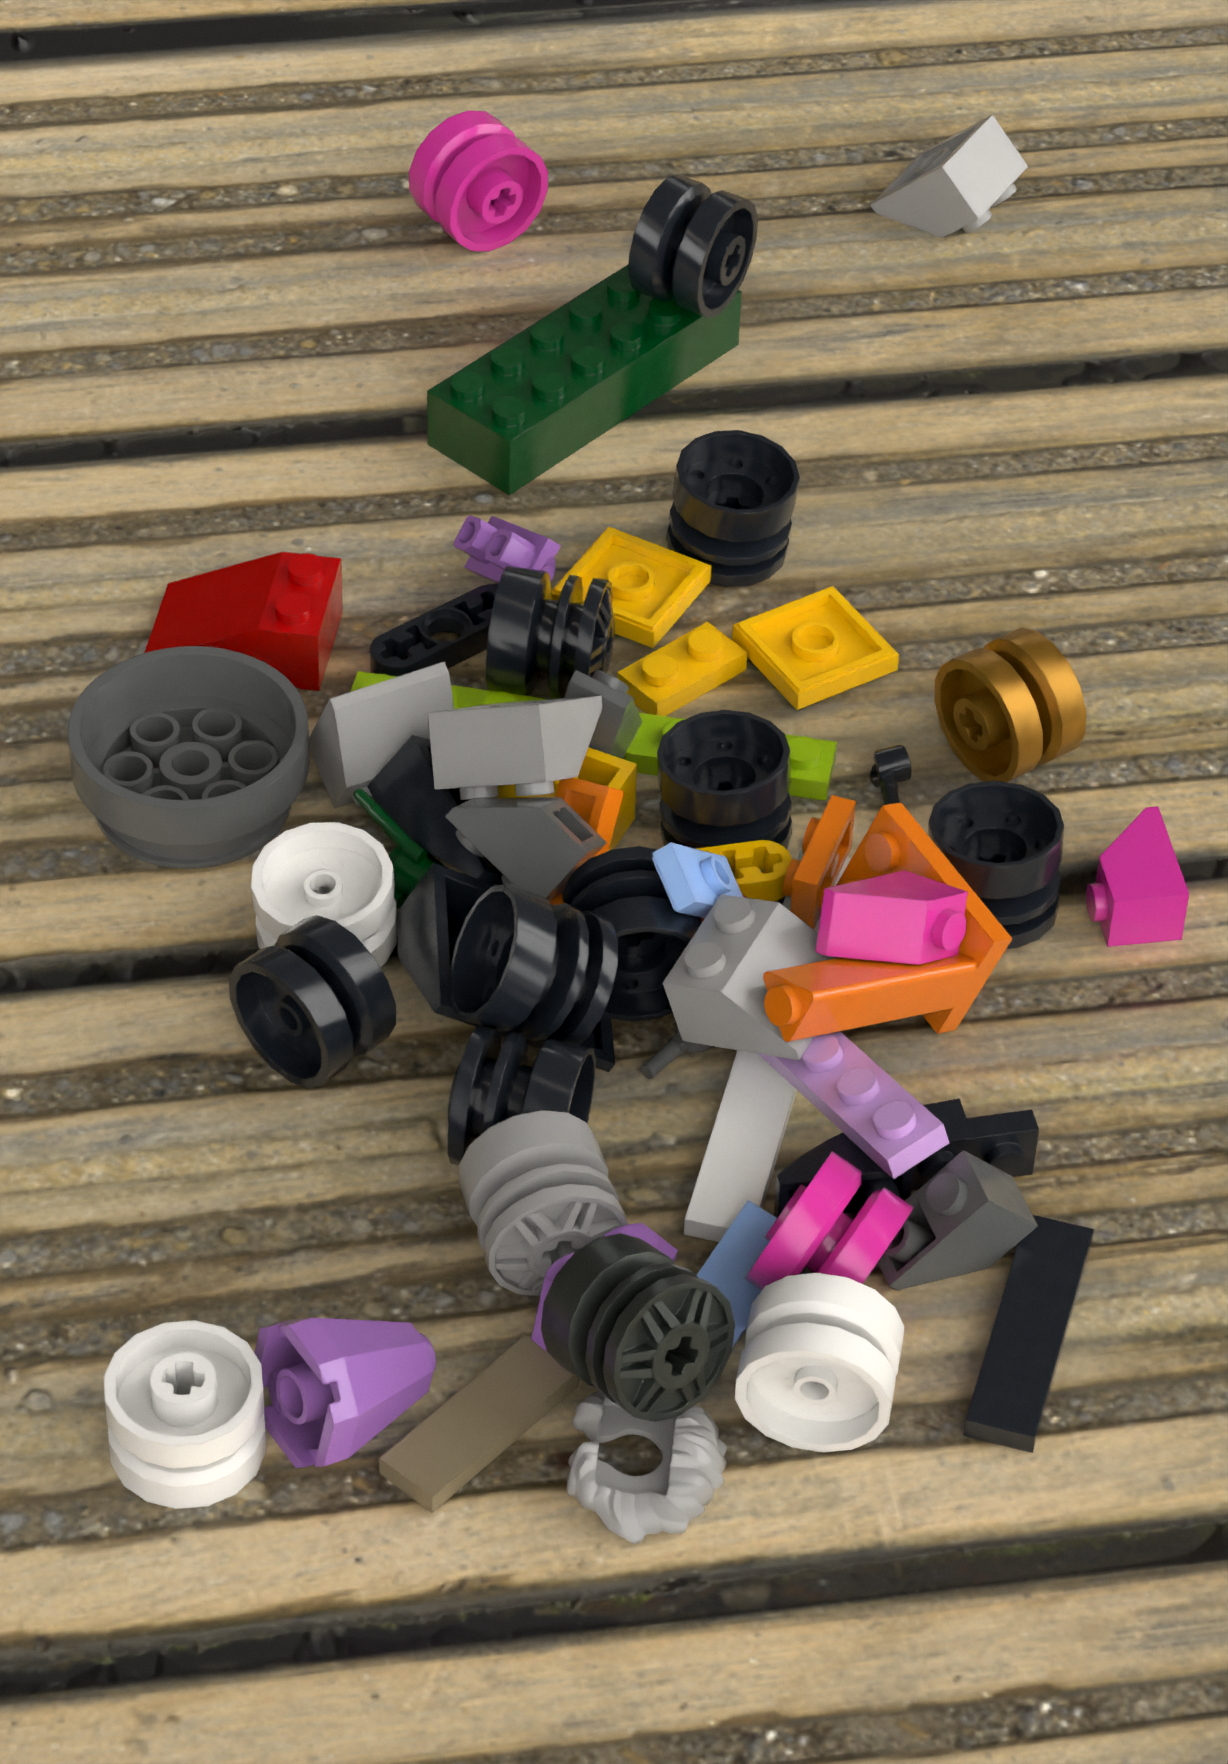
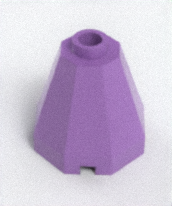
[254,1318,436,1468]

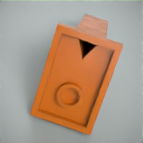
[763,802,1013,1042]

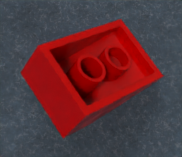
[144,551,343,691]

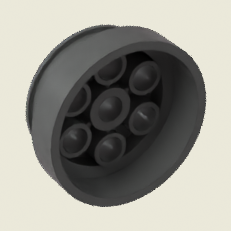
[68,646,310,869]

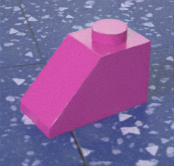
[1086,806,1189,947]
[816,870,968,965]

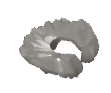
[567,1391,727,1544]

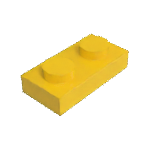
[617,621,748,716]

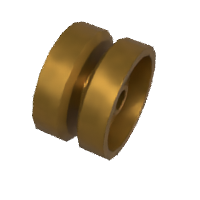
[934,628,1087,782]

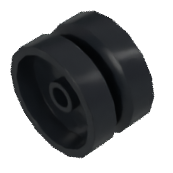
[628,174,758,319]
[229,915,396,1088]

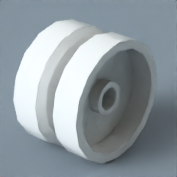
[251,822,397,967]
[735,1273,904,1452]
[104,1320,266,1509]

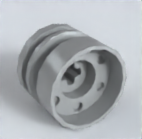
[459,1110,628,1296]

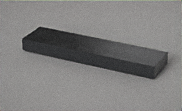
[963,1215,1094,1453]

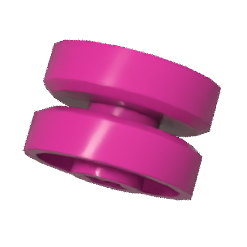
[409,110,548,251]
[745,1151,913,1290]

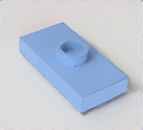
[652,843,743,918]

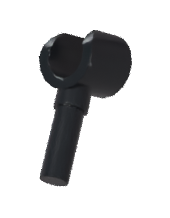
[870,745,912,805]

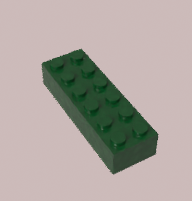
[427,264,742,496]

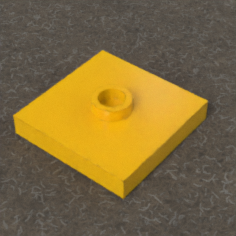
[551,526,711,648]
[732,586,899,710]

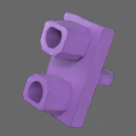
[453,515,561,584]

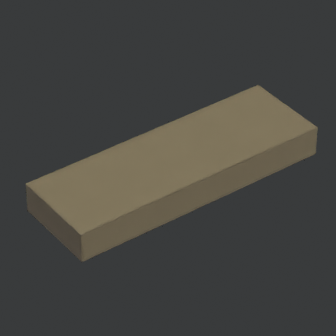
[379,1334,578,1513]

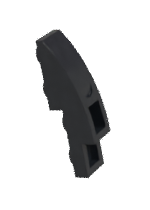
[774,1098,1039,1219]

